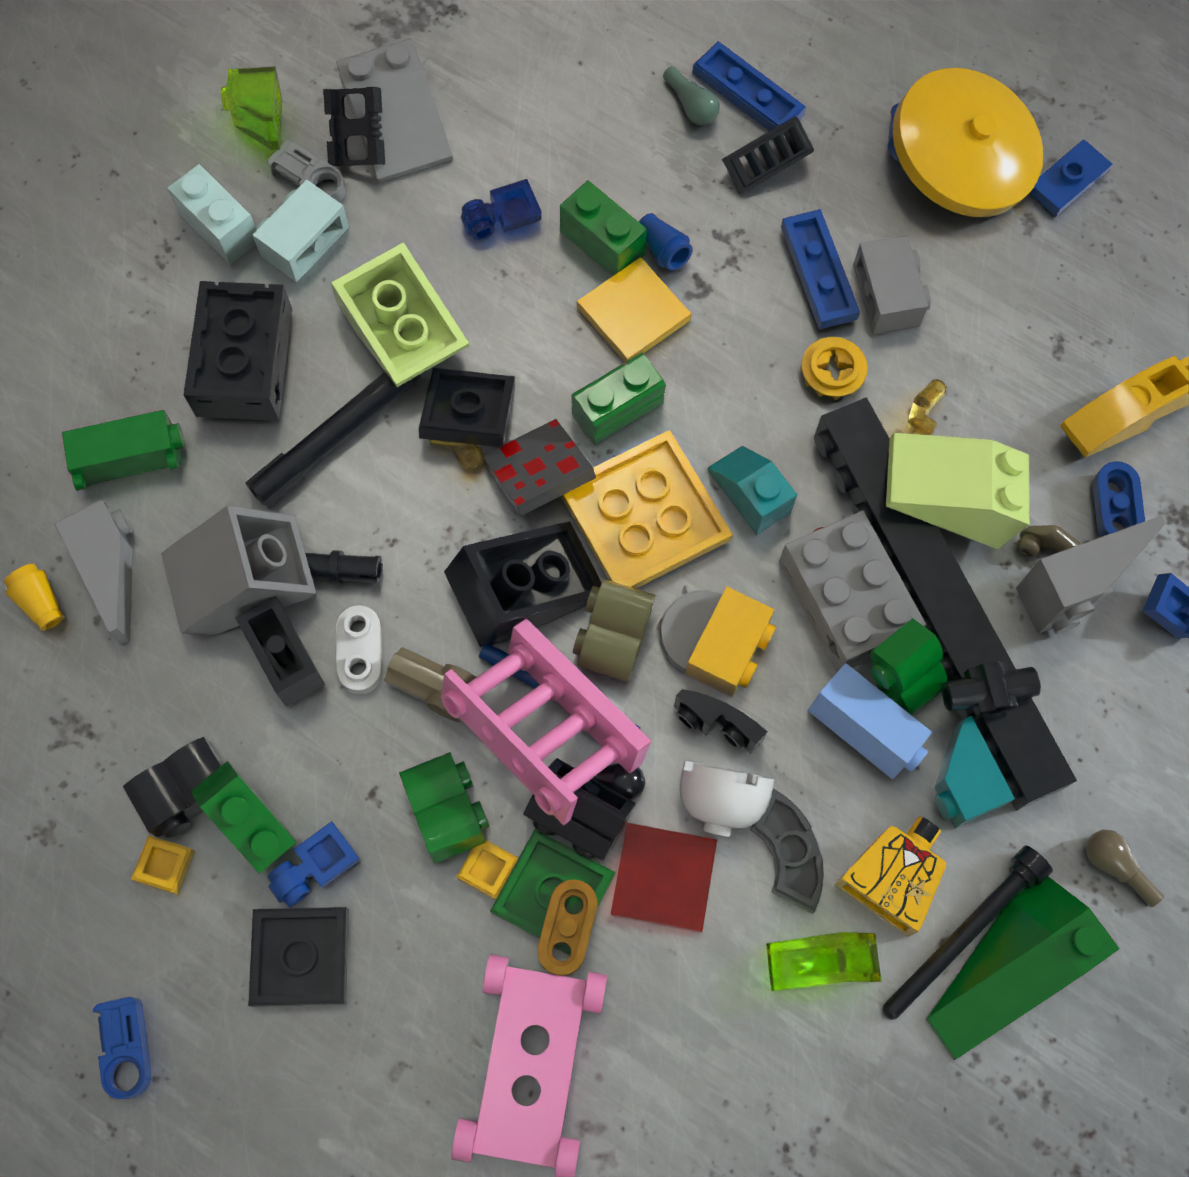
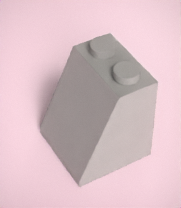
[161,506,317,635]

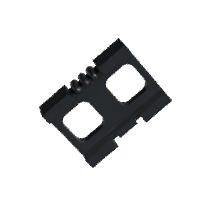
[323,87,385,166]

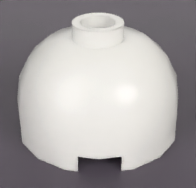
[680,760,775,837]

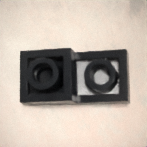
[674,689,768,754]

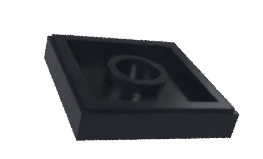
[418,368,515,448]
[248,907,349,1007]

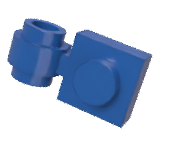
[267,821,360,907]

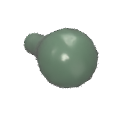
[663,66,720,125]

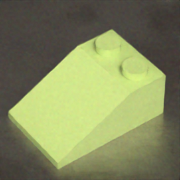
[331,242,469,387]
[886,433,1030,549]

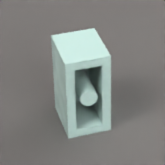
[168,164,256,265]
[253,179,349,282]

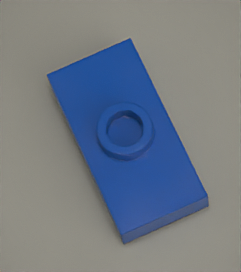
[1029,139,1113,217]

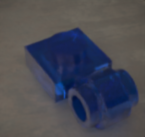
[460,179,542,240]

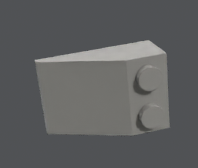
[336,38,453,184]
[1016,515,1166,634]

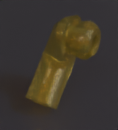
[907,379,948,435]

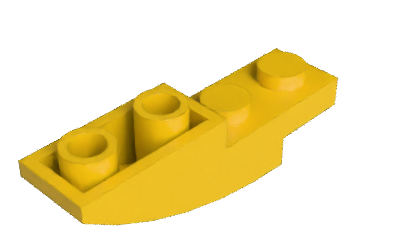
[1060,355,1189,458]

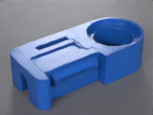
[93,997,151,1099]

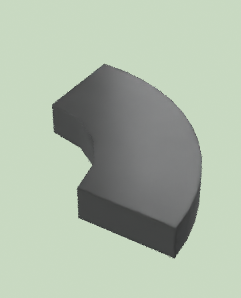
[750,789,824,914]

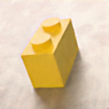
[685,586,776,697]

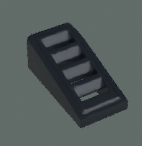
[722,116,814,195]

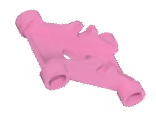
[451,954,607,1177]

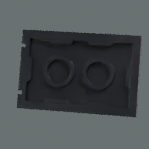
[183,281,293,421]

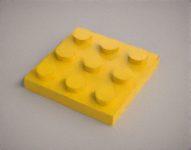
[561,430,733,589]

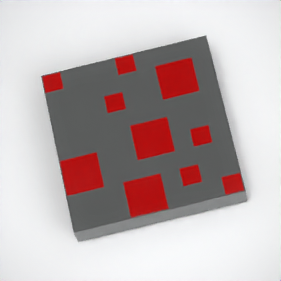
[482,419,596,516]

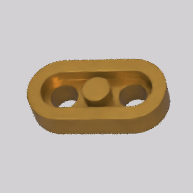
[537,880,597,976]

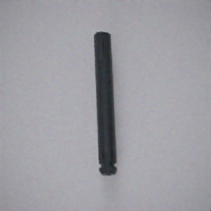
[245,371,426,508]

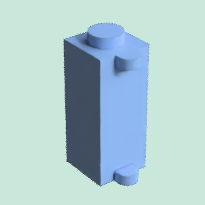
[807,663,932,780]

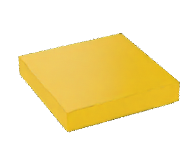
[577,257,691,365]

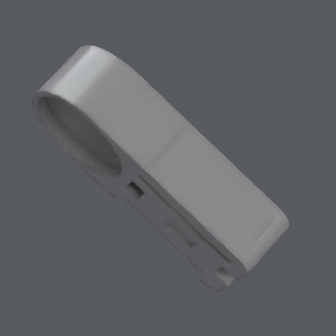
[268,140,346,203]

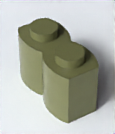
[573,579,656,682]

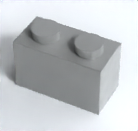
[853,235,931,334]

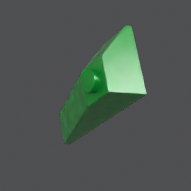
[925,876,1120,1060]

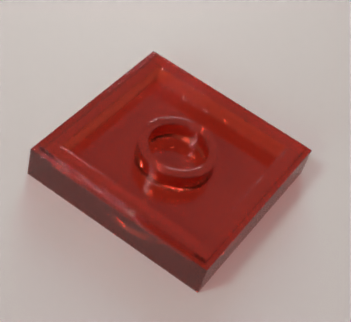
[610,823,717,933]

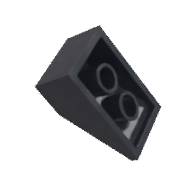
[444,521,602,647]

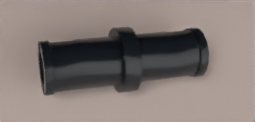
[305,550,383,585]

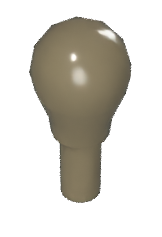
[1086,829,1164,907]

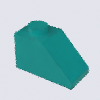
[708,446,798,536]
[934,716,1015,828]

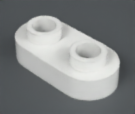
[336,605,383,695]

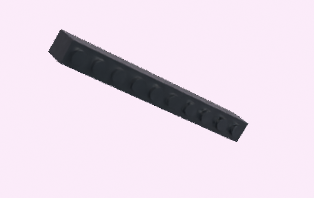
[814,397,1077,811]

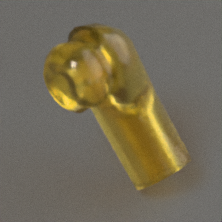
[430,440,484,470]

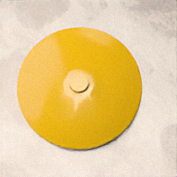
[893,68,1043,217]

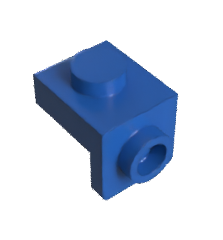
[1142,573,1189,639]

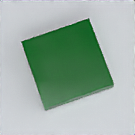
[490,829,616,956]

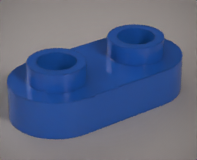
[1092,461,1145,537]

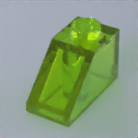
[221,66,283,150]
[766,932,882,991]

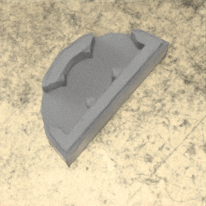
[660,590,722,673]

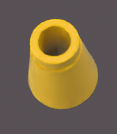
[3,563,65,631]

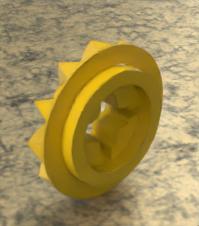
[800,337,868,401]

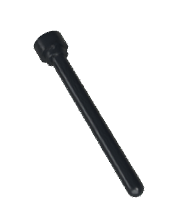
[882,845,1053,1020]

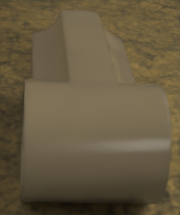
[384,647,476,722]

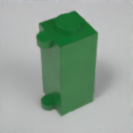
[62,410,185,491]

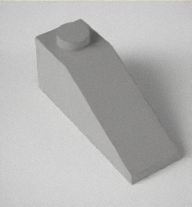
[54,499,133,645]

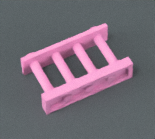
[441,619,651,826]

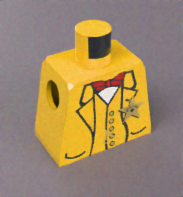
[835,816,947,937]

